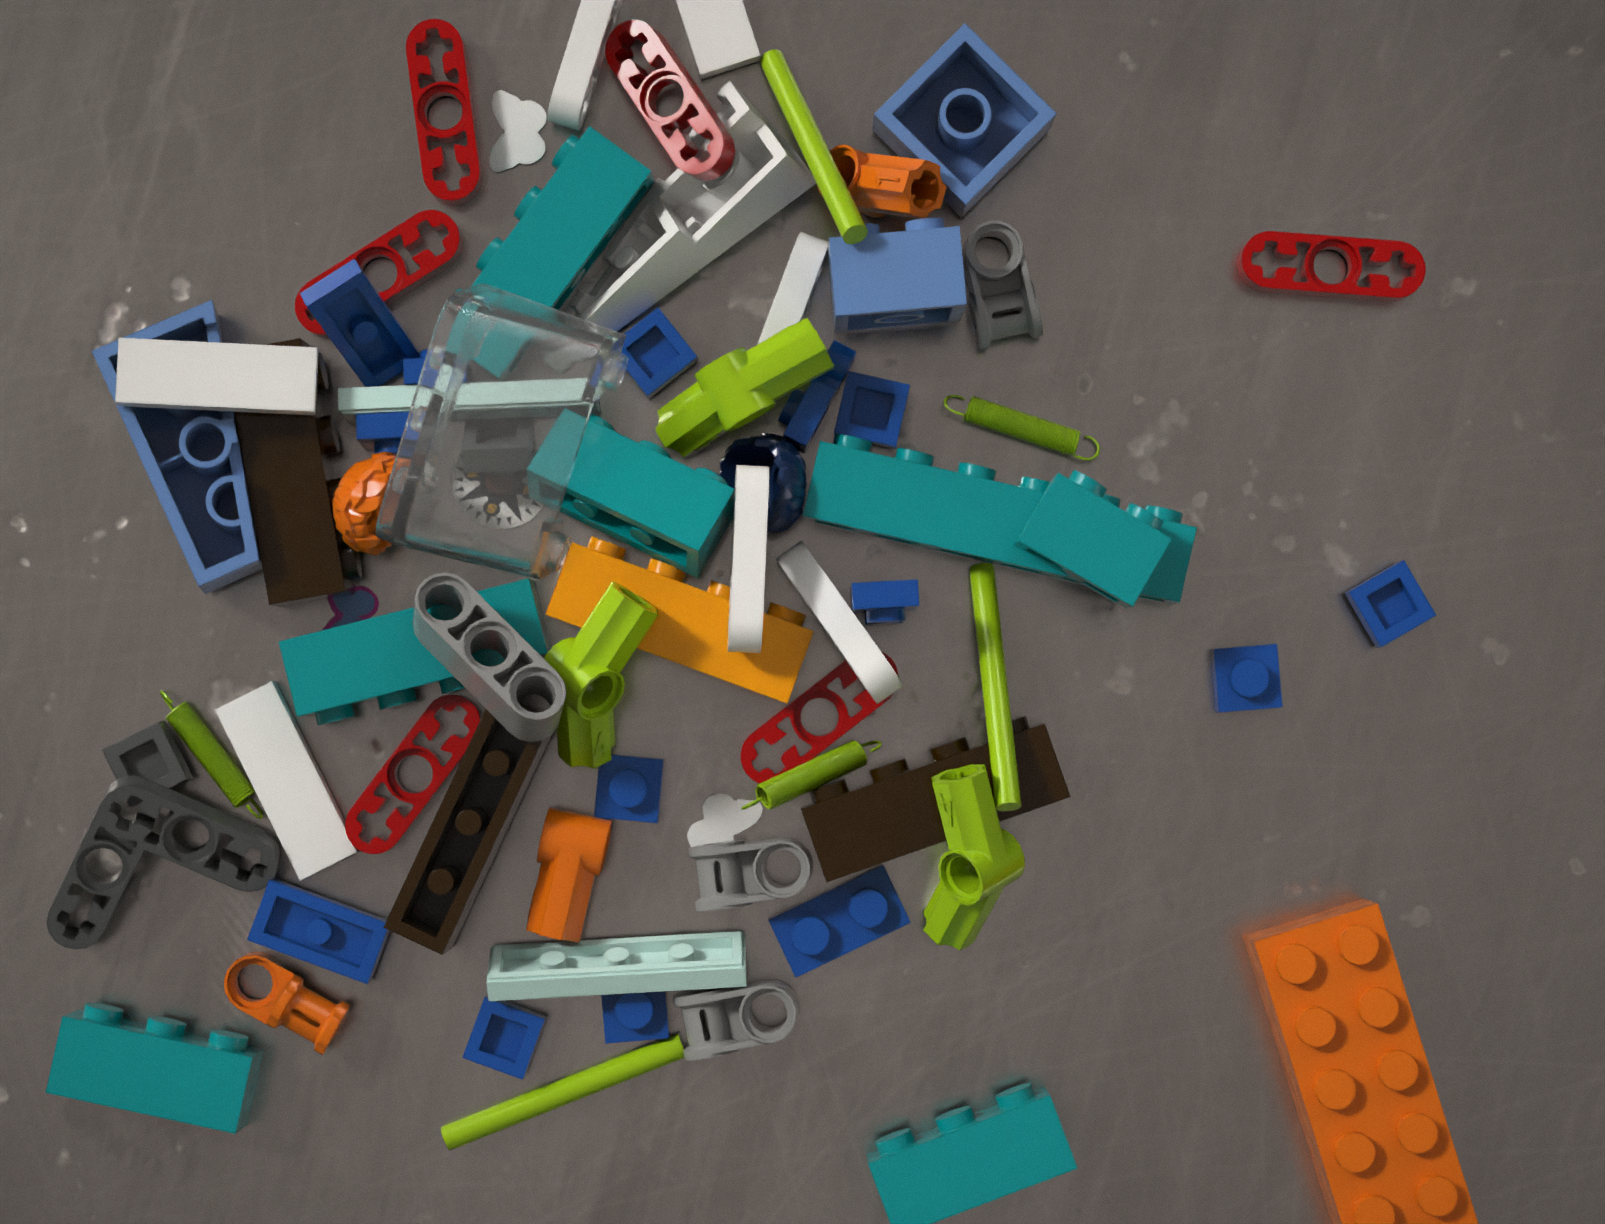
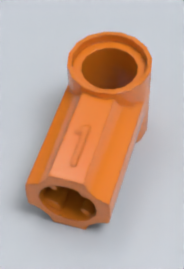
[818,144,947,219]
[526,807,613,942]

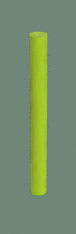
[760,49,868,244]
[969,563,1022,811]
[441,1033,685,1151]

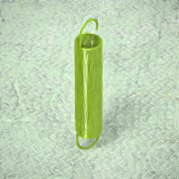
[944,395,1100,461]
[160,690,263,819]
[741,740,882,810]

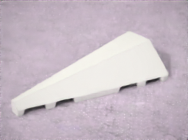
[538,80,816,374]

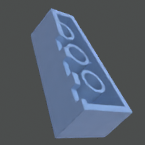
[92,300,263,594]

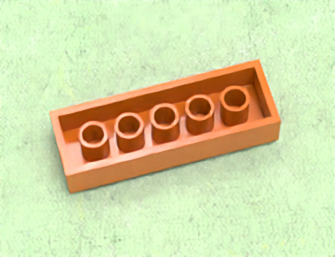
[1242,898,1478,1224]

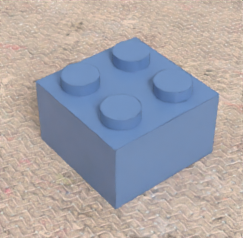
[872,23,1057,218]
[828,218,967,333]

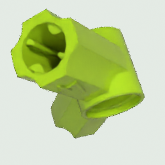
[655,318,834,458]
[544,581,658,769]
[923,764,1025,951]

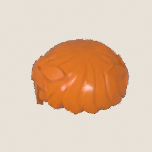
[332,452,416,555]

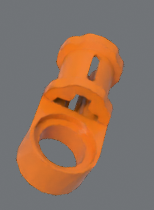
[224,951,351,1055]

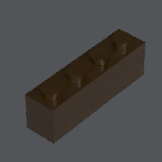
[235,338,362,607]
[383,698,551,955]
[801,716,1071,882]

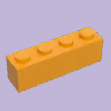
[545,536,814,704]

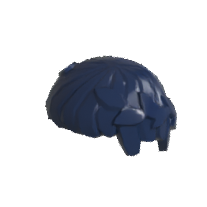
[718,433,807,535]

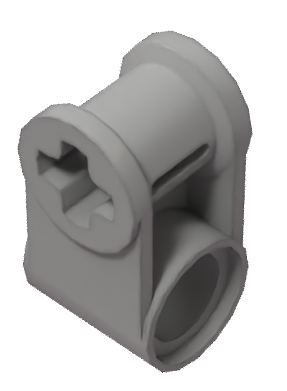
[962,221,1043,349]
[687,837,813,911]
[673,979,799,1061]

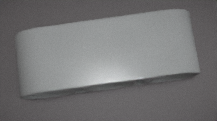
[412,573,566,742]

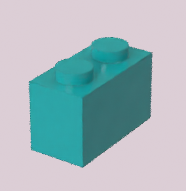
[1014,470,1172,609]

